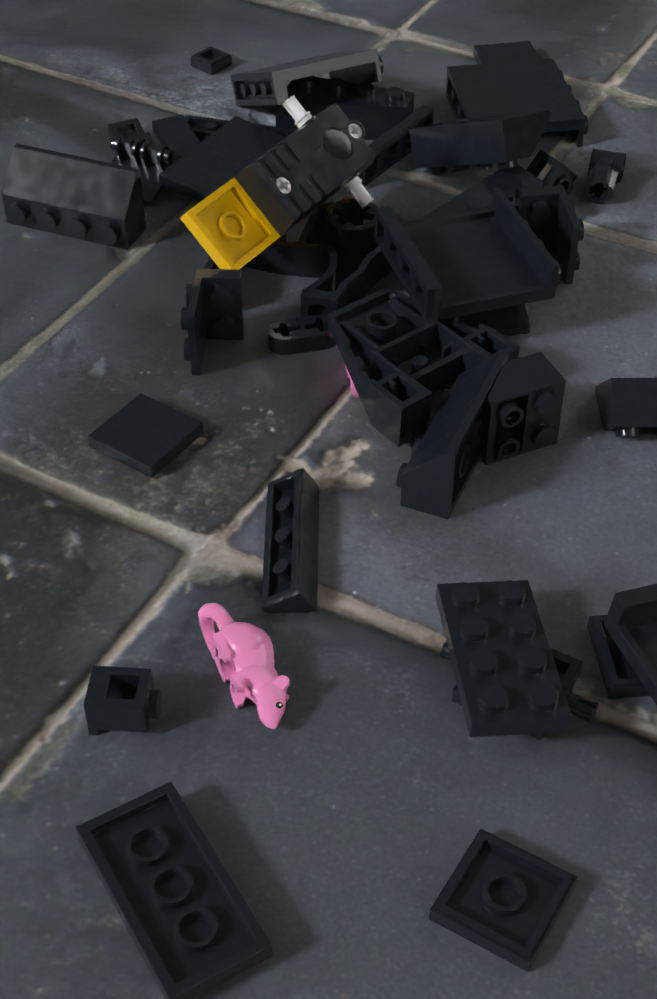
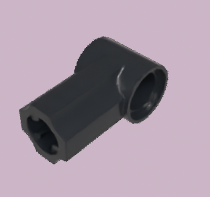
[584,149,626,205]

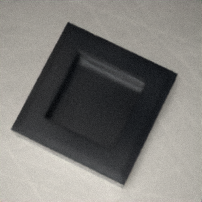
[191,46,232,75]

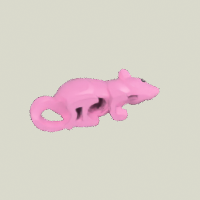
[198,603,290,729]

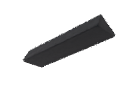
[261,468,319,613]

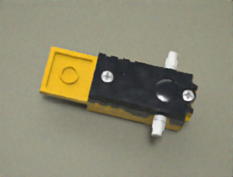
[180,95,376,270]

